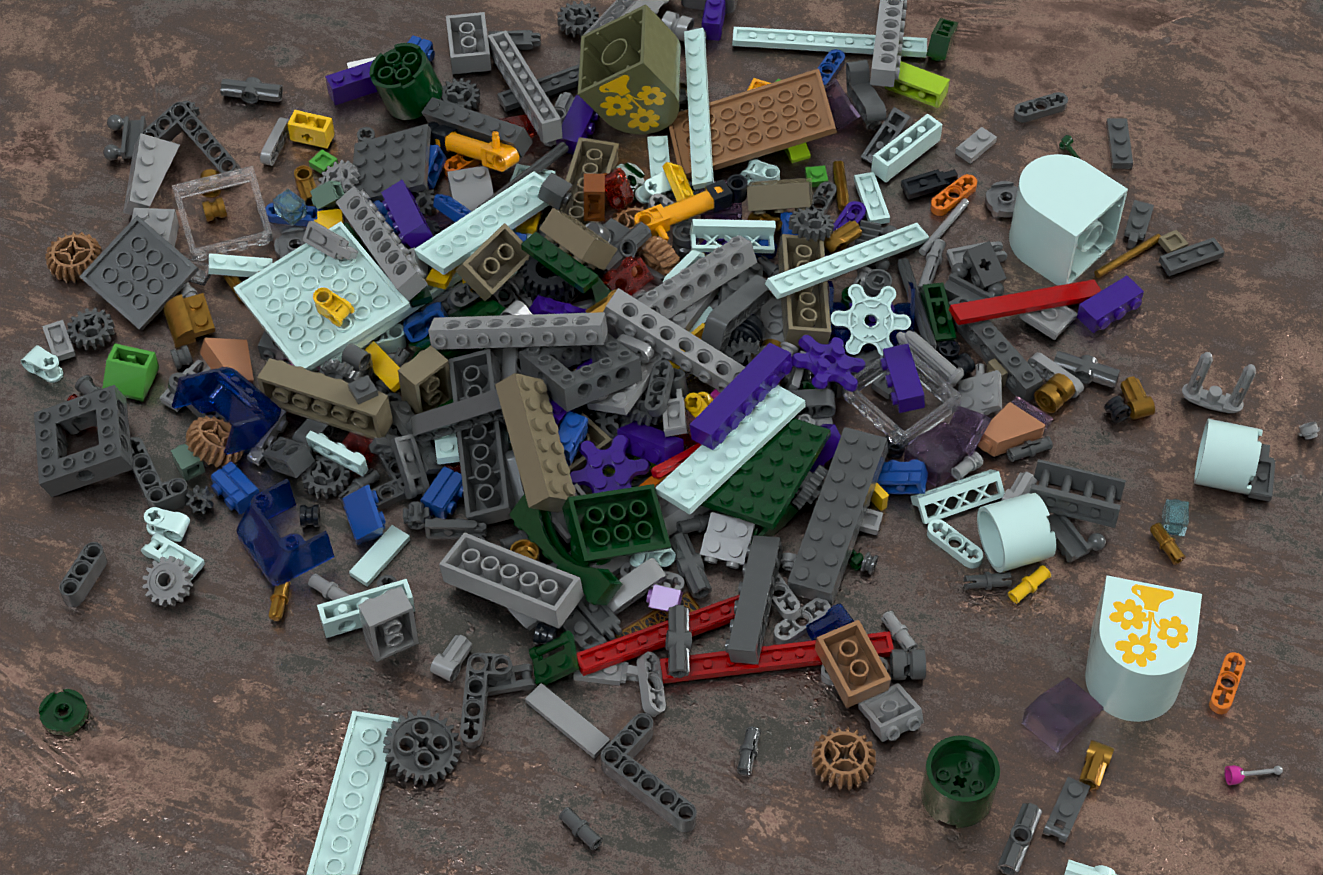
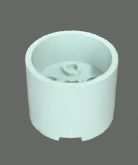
[1194,419,1263,495]
[977,493,1056,573]

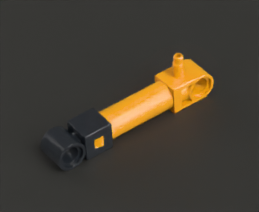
[428,121,519,172]
[634,174,748,241]

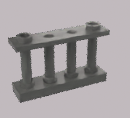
[1029,459,1126,528]

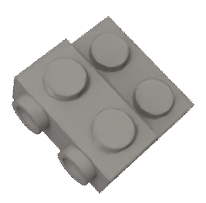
[700,512,755,569]
[858,683,924,742]

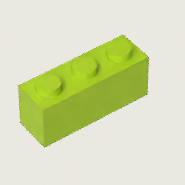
[885,62,950,108]

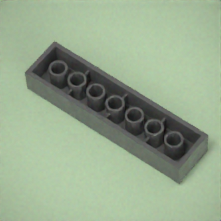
[449,349,516,525]
[787,427,888,605]

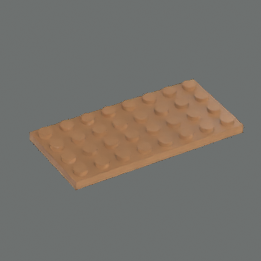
[669,69,837,179]

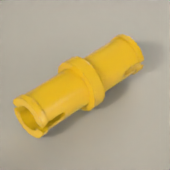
[1008,565,1051,604]

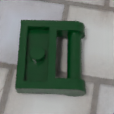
[529,630,579,686]

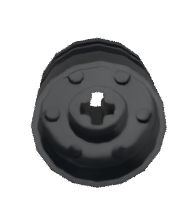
[728,314,766,365]

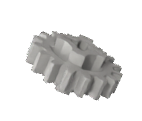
[317,160,360,193]

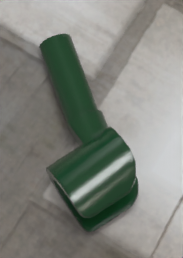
[1059,135,1080,159]
[849,549,864,570]

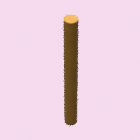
[1094,234,1161,278]

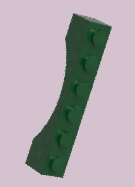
[509,494,623,605]

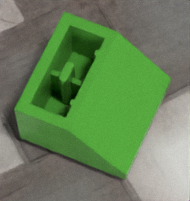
[102,344,159,401]

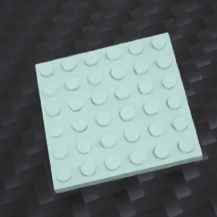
[233,222,411,371]

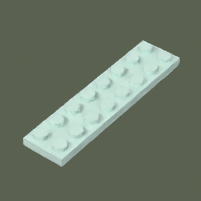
[414,172,549,275]
[655,385,806,514]
[306,711,399,875]

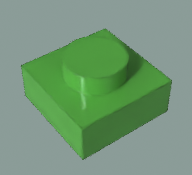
[309,150,338,174]
[805,165,828,187]

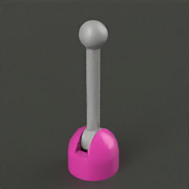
[1224,765,1283,785]

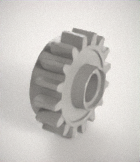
[142,556,193,607]

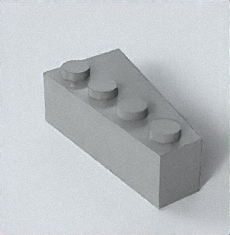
[123,133,180,215]

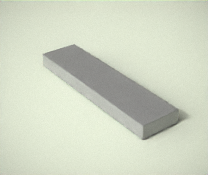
[525,683,610,759]

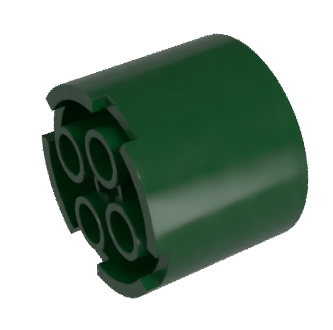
[369,43,443,120]
[921,735,1000,828]

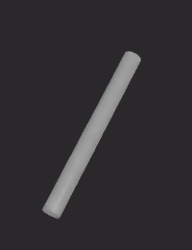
[919,198,969,256]

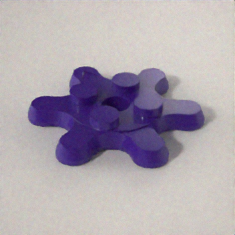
[791,335,866,392]
[570,435,650,493]

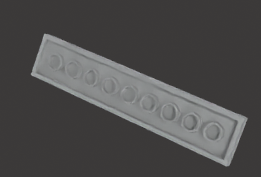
[587,287,719,415]

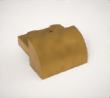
[164,293,216,348]

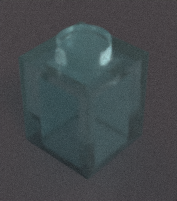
[273,189,307,226]
[1162,499,1189,536]

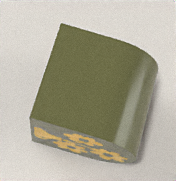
[578,4,681,134]

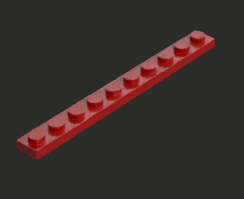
[660,631,894,684]

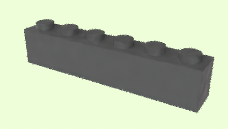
[421,97,533,158]
[725,536,783,664]

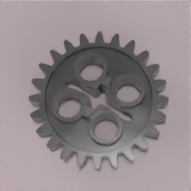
[383,709,461,786]

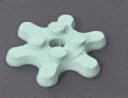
[830,284,911,356]

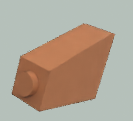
[200,338,254,394]
[976,402,1046,457]

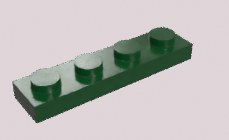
[521,232,599,294]

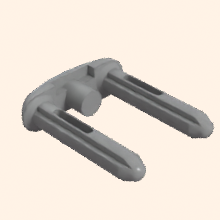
[896,331,964,387]
[1182,352,1256,413]

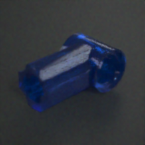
[806,604,854,641]

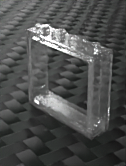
[172,166,273,261]
[843,343,962,449]

